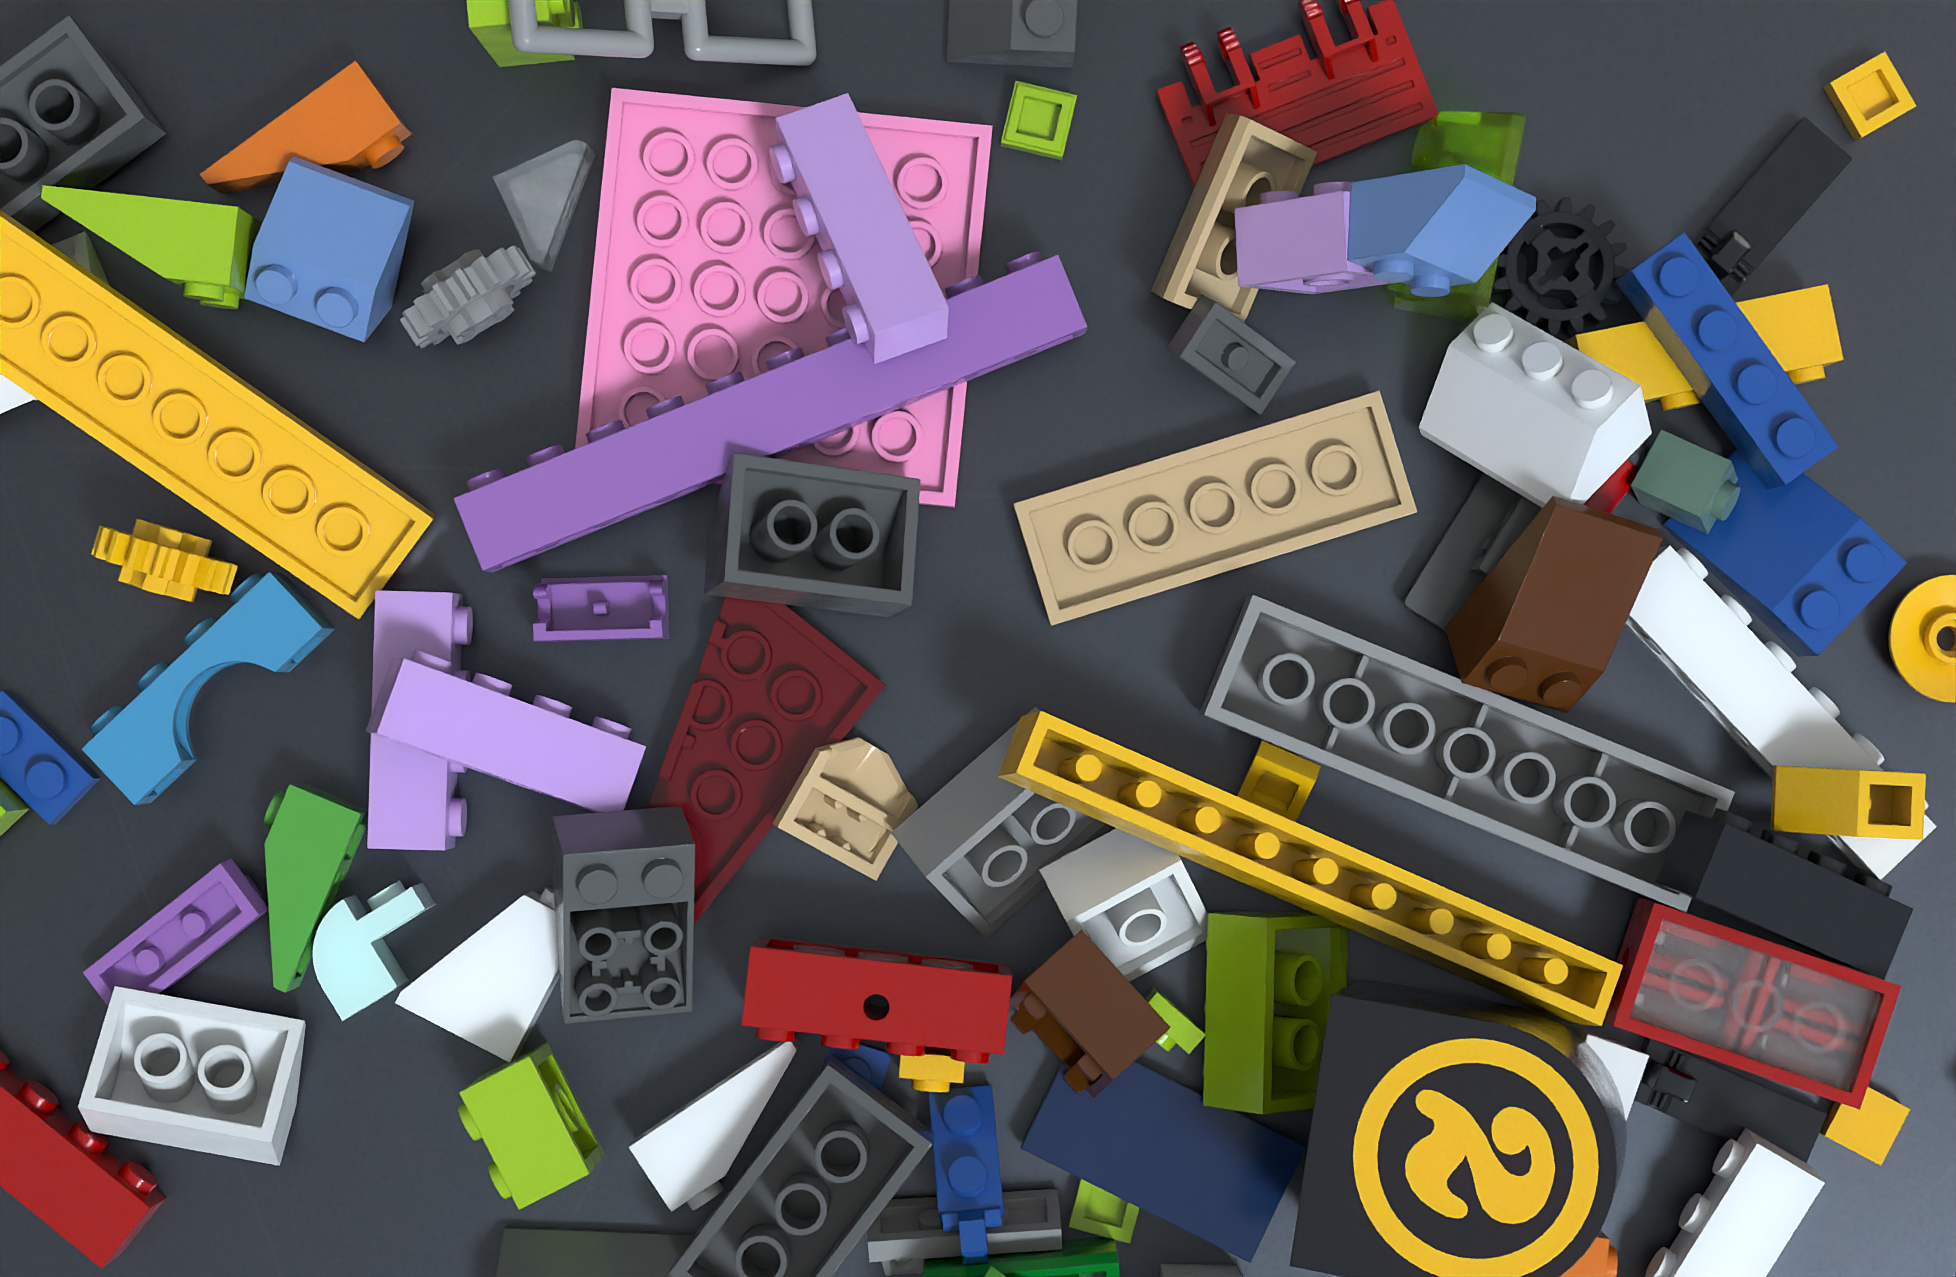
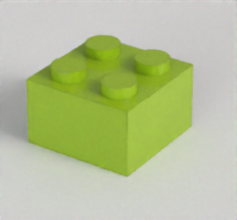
[458,1042,605,1210]

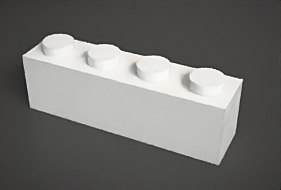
[1645,1128,1825,1277]

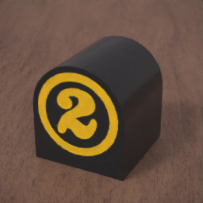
[1290,980,1627,1277]

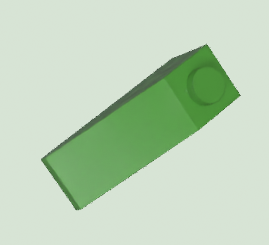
[264,782,368,993]

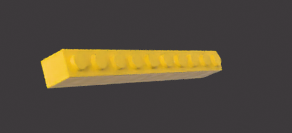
[997,711,1623,1026]

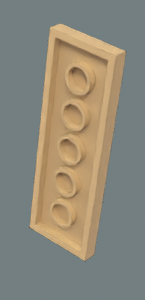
[1013,390,1417,626]

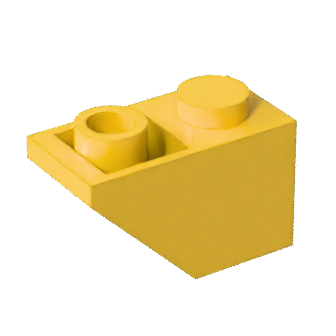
[1770,765,1926,840]

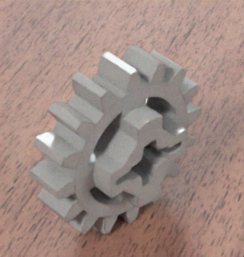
[400,245,536,348]

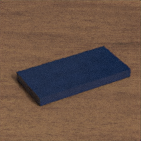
[1020,1061,1306,1263]

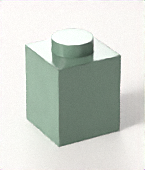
[1631,430,1741,535]

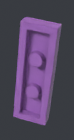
[83,858,269,1006]

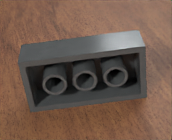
[669,1055,934,1277]

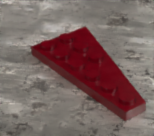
[647,597,886,925]

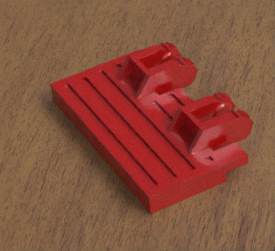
[1156,0,1439,190]

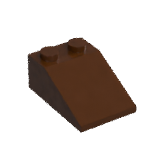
[1445,496,1663,713]

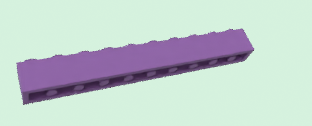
[453,251,1087,573]

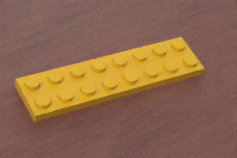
[0,210,435,619]

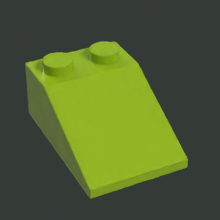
[41,185,263,309]

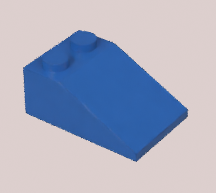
[1662,448,1908,657]

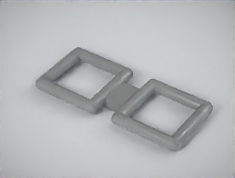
[508,0,817,66]

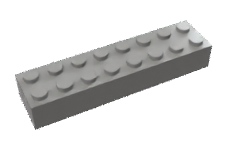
[1199,595,1735,912]

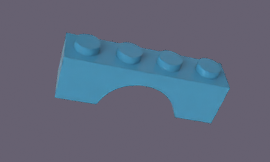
[82,572,335,805]

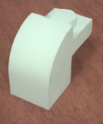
[312,881,436,1021]

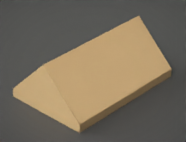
[1151,113,1318,323]

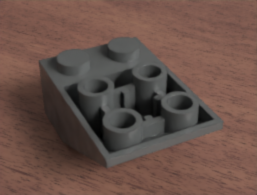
[552,806,695,1024]

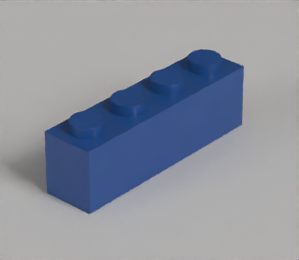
[1615,232,1839,490]

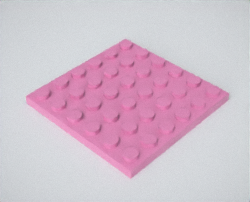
[575,88,993,508]

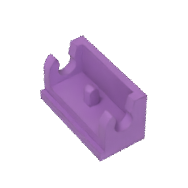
[533,575,670,642]

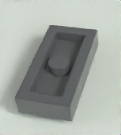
[1166,295,1296,415]

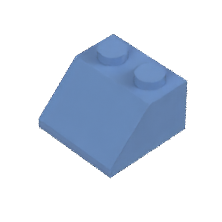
[244,156,415,342]
[1347,164,1536,297]

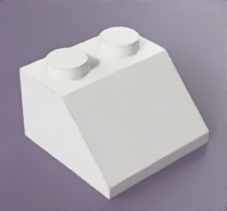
[1039,828,1208,982]

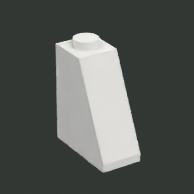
[395,887,560,1062]

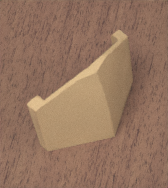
[772,737,919,881]

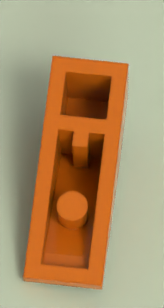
[199,61,412,194]

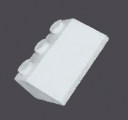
[1419,302,1652,508]
[78,986,306,1166]

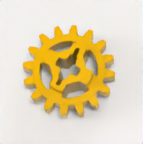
[91,518,238,602]

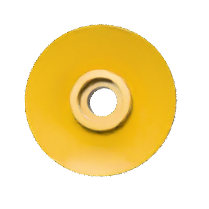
[1888,575,1956,702]

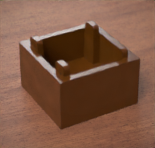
[1009,930,1171,1098]

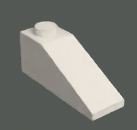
[628,1035,800,1212]

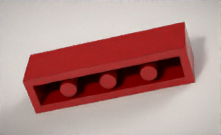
[0,1050,167,1269]

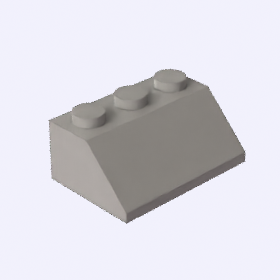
[891,706,1114,939]

